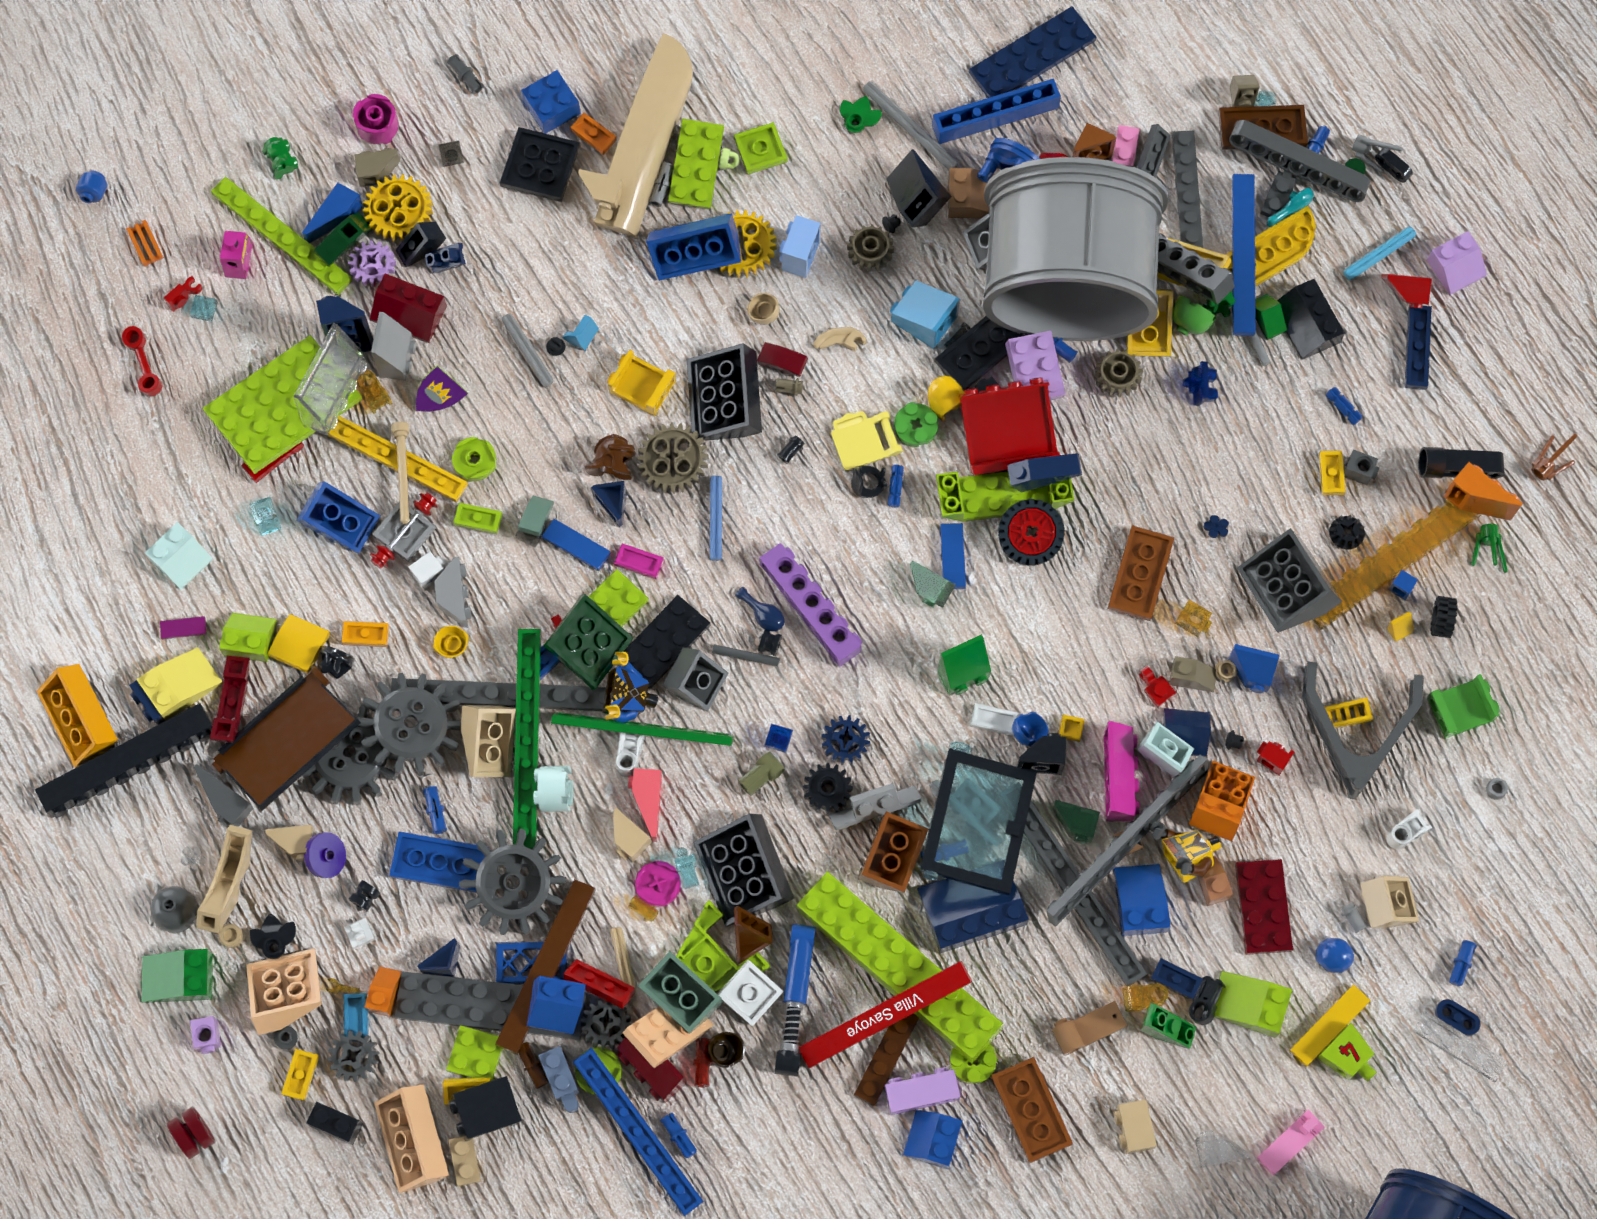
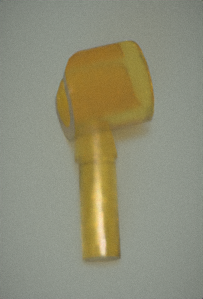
[326,978,360,994]

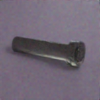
[944,322,971,348]

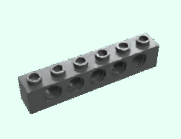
[1157,233,1235,305]

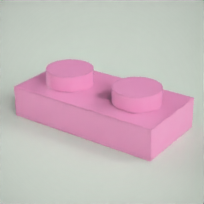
[1113,125,1140,167]

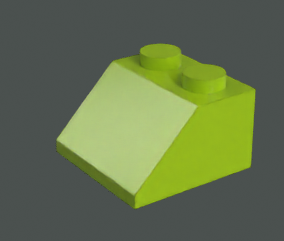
[219,612,277,662]

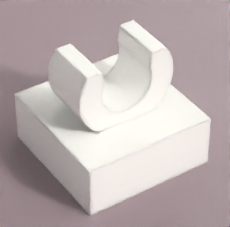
[344,918,375,949]

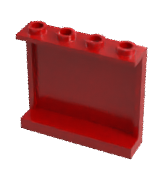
[959,377,1060,475]

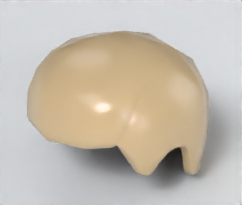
[747,293,780,325]

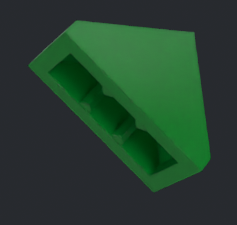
[1255,294,1287,340]

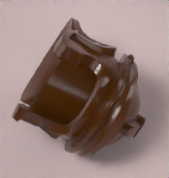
[585,434,636,480]

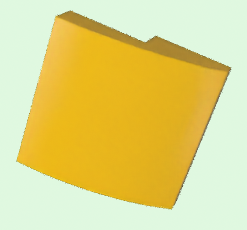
[268,614,330,673]

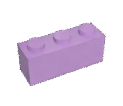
[884,1067,960,1115]

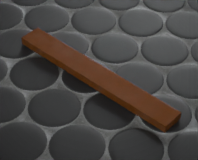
[495,879,596,1055]

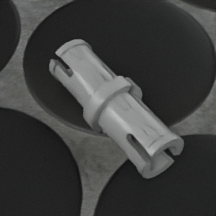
[649,162,674,207]

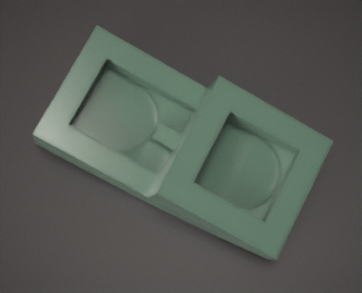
[518,495,554,537]

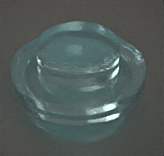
[1256,91,1277,106]

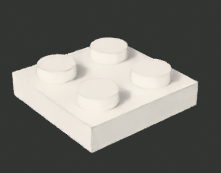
[718,960,783,1026]

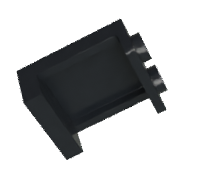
[449,1076,522,1142]

